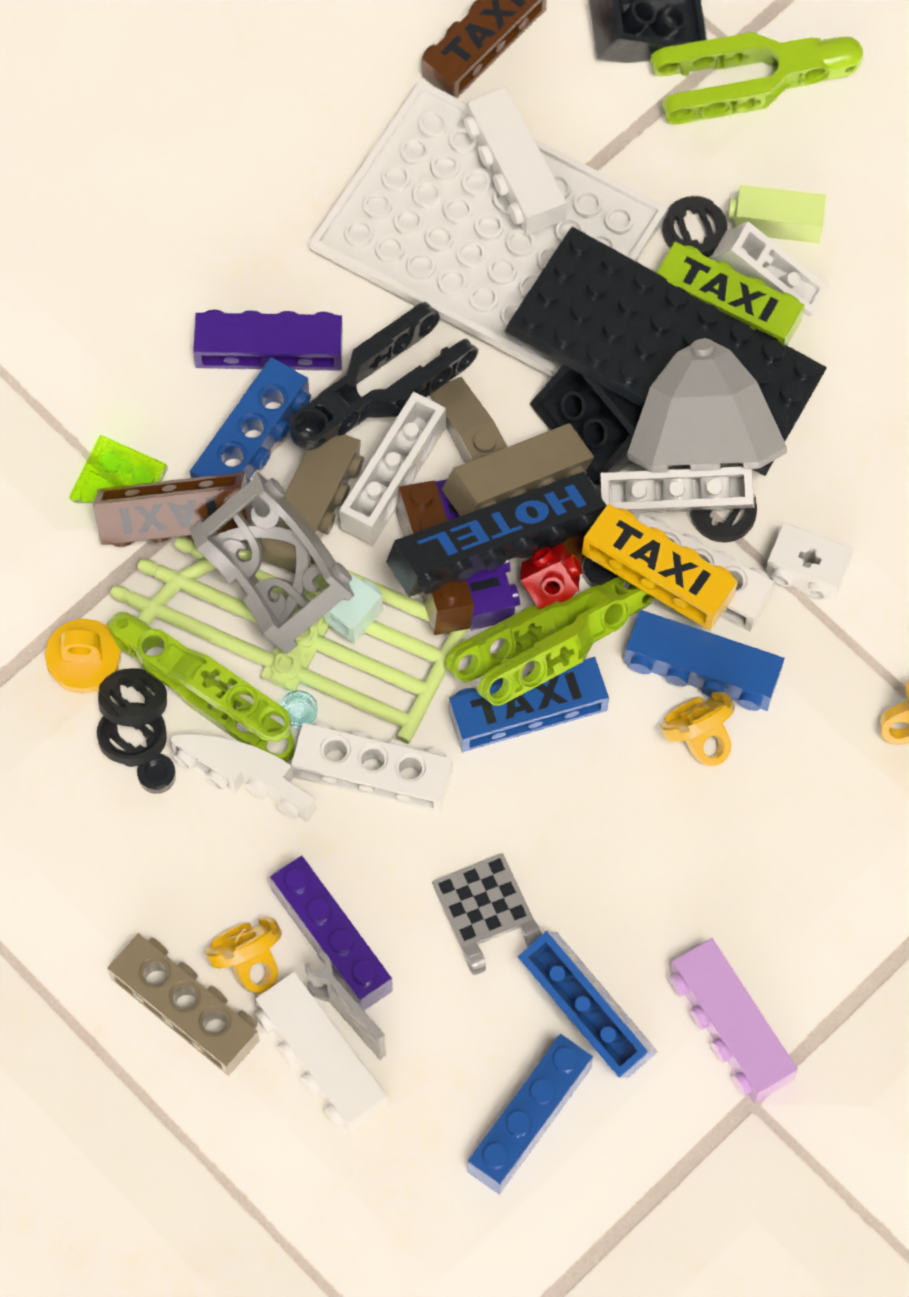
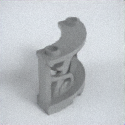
[189,472,355,654]

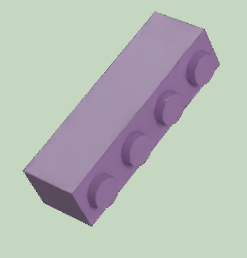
[669,938,798,1103]

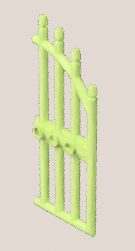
[110,536,468,744]

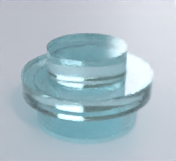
[280,690,318,728]

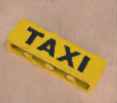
[582,503,738,631]

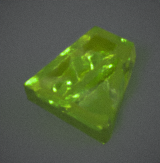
[68,435,168,504]

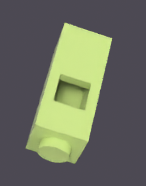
[728,185,826,244]

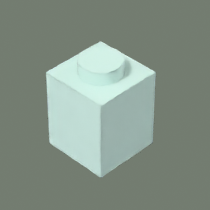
[324,574,383,643]

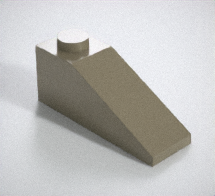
[429,376,507,463]

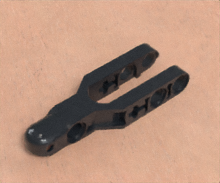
[290,302,479,450]

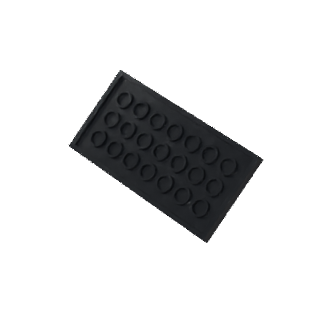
[505,226,828,476]

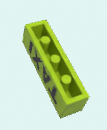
[656,242,805,346]

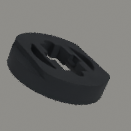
[662,196,728,257]
[690,494,757,543]
[98,668,167,727]
[97,702,167,767]

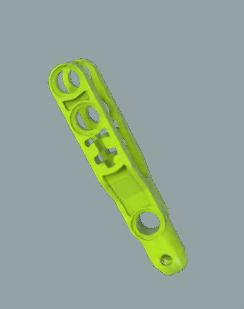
[650,32,864,125]
[446,576,654,706]
[107,612,296,762]

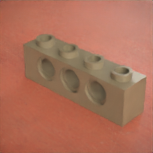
[107,933,260,1077]

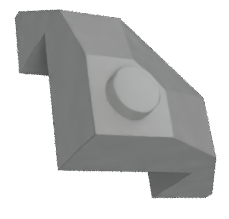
[627,338,787,473]

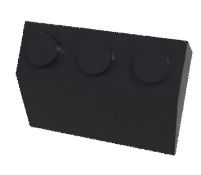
[530,364,643,486]

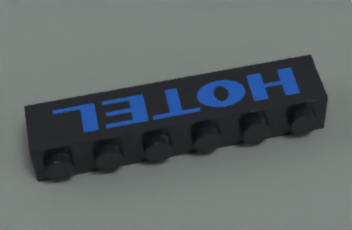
[386,471,607,597]

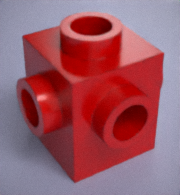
[520,543,582,610]

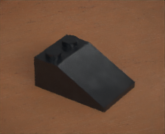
[589,0,707,63]

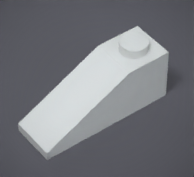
[710,221,829,316]

